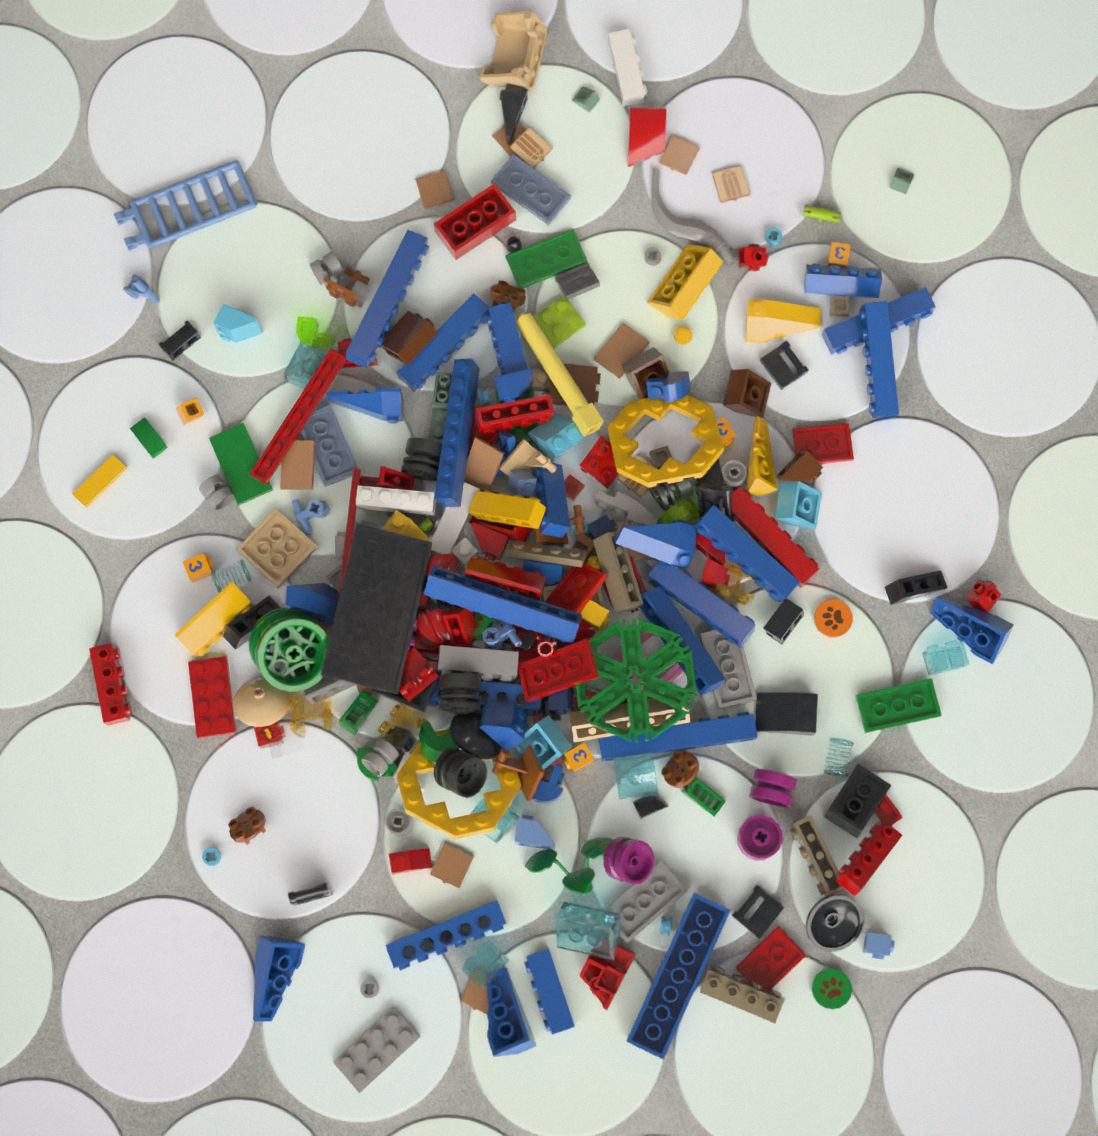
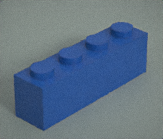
[804,263,882,298]
[532,463,570,538]
[524,949,575,1035]

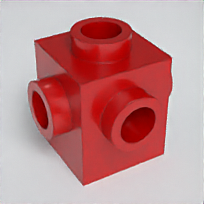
[738,244,768,271]
[965,580,1001,613]

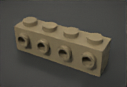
[593,531,643,613]
[790,815,844,897]
[700,966,785,1024]

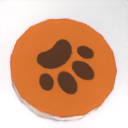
[814,599,853,638]

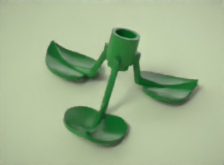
[525,837,613,895]

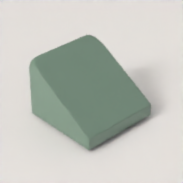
[572,87,600,112]
[890,168,915,194]

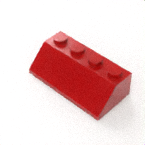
[465,556,546,601]

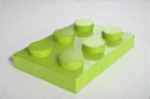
[534,296,586,349]

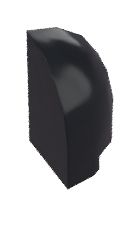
[633,795,669,820]

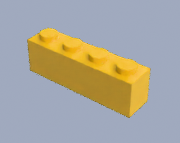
[468,490,546,529]

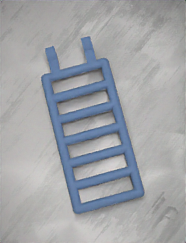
[113,160,257,251]

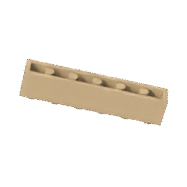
[569,699,690,742]

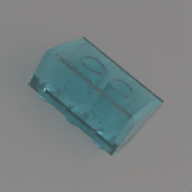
[556,902,621,960]

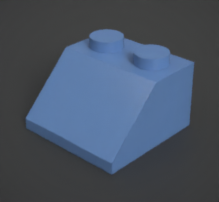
[514,815,555,850]

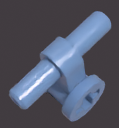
[123,274,160,304]
[292,499,330,535]
[482,619,522,650]

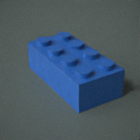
[486,302,528,375]

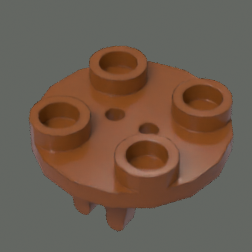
[489,280,526,313]
[661,750,699,788]
[228,807,266,845]

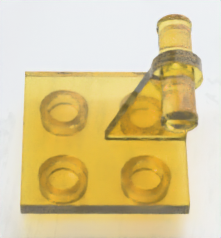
[715,564,755,606]
[289,694,333,738]
[377,703,428,738]

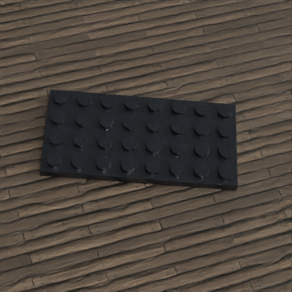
[320,523,432,694]

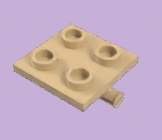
[499,439,557,477]

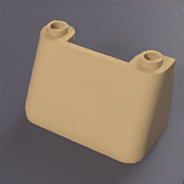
[479,11,547,91]

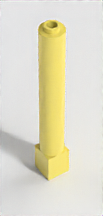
[516,312,604,437]

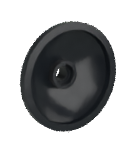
[449,712,502,760]
[806,894,864,952]

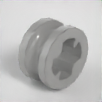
[644,247,661,266]
[360,980,379,998]

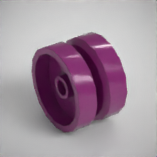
[749,769,797,808]
[737,815,783,861]
[603,837,654,884]

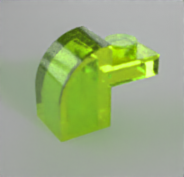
[296,316,335,353]
[657,499,700,524]

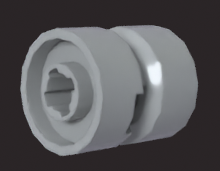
[309,251,344,285]
[721,460,747,491]
[199,475,234,511]
[362,739,399,777]
[385,808,413,836]

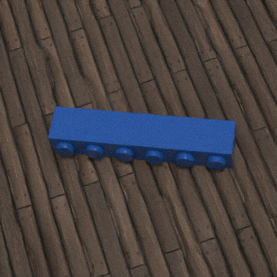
[822,287,936,355]
[397,293,489,392]
[859,301,899,418]
[694,505,799,602]
[649,560,756,648]
[639,586,726,696]

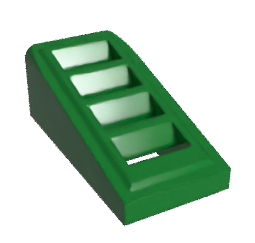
[339,691,378,735]
[681,777,726,817]

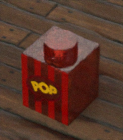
[254,722,286,749]

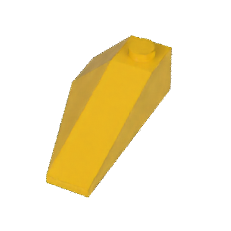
[746,299,821,343]
[746,416,778,497]

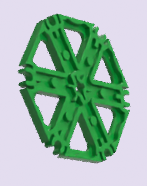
[576,618,697,743]

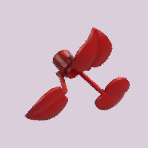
[417,554,457,644]
[514,596,595,673]

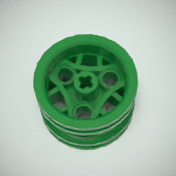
[249,607,329,692]

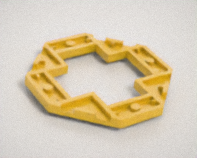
[607,395,724,487]
[396,729,521,840]

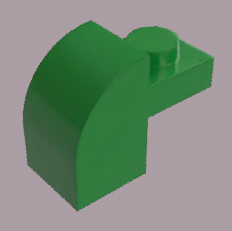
[418,721,460,762]
[357,748,398,782]

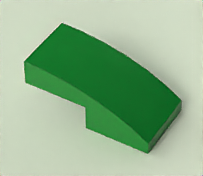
[130,417,168,459]

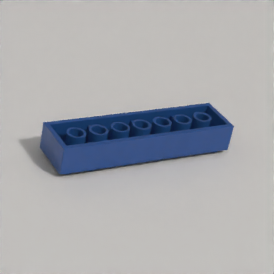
[626,893,731,1059]

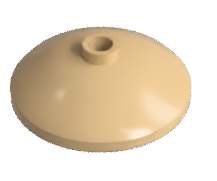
[233,676,292,727]

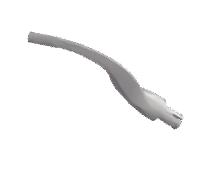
[651,168,737,266]

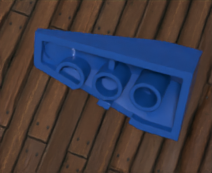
[327,388,404,424]
[614,520,696,568]
[285,583,338,625]
[930,596,1014,665]
[253,936,305,1022]
[487,967,537,1057]

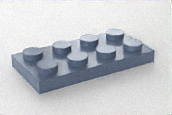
[490,154,571,226]
[301,405,358,487]

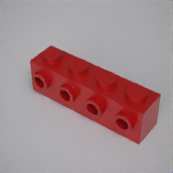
[474,394,554,435]
[89,643,132,726]
[836,820,903,897]

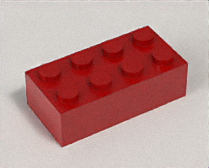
[434,183,516,260]

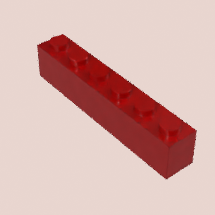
[722,487,819,588]

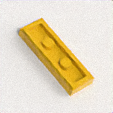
[72,454,127,508]

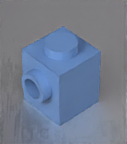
[508,470,537,498]
[863,932,894,959]

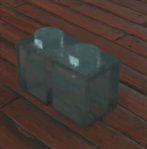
[922,640,970,676]
[461,940,510,989]

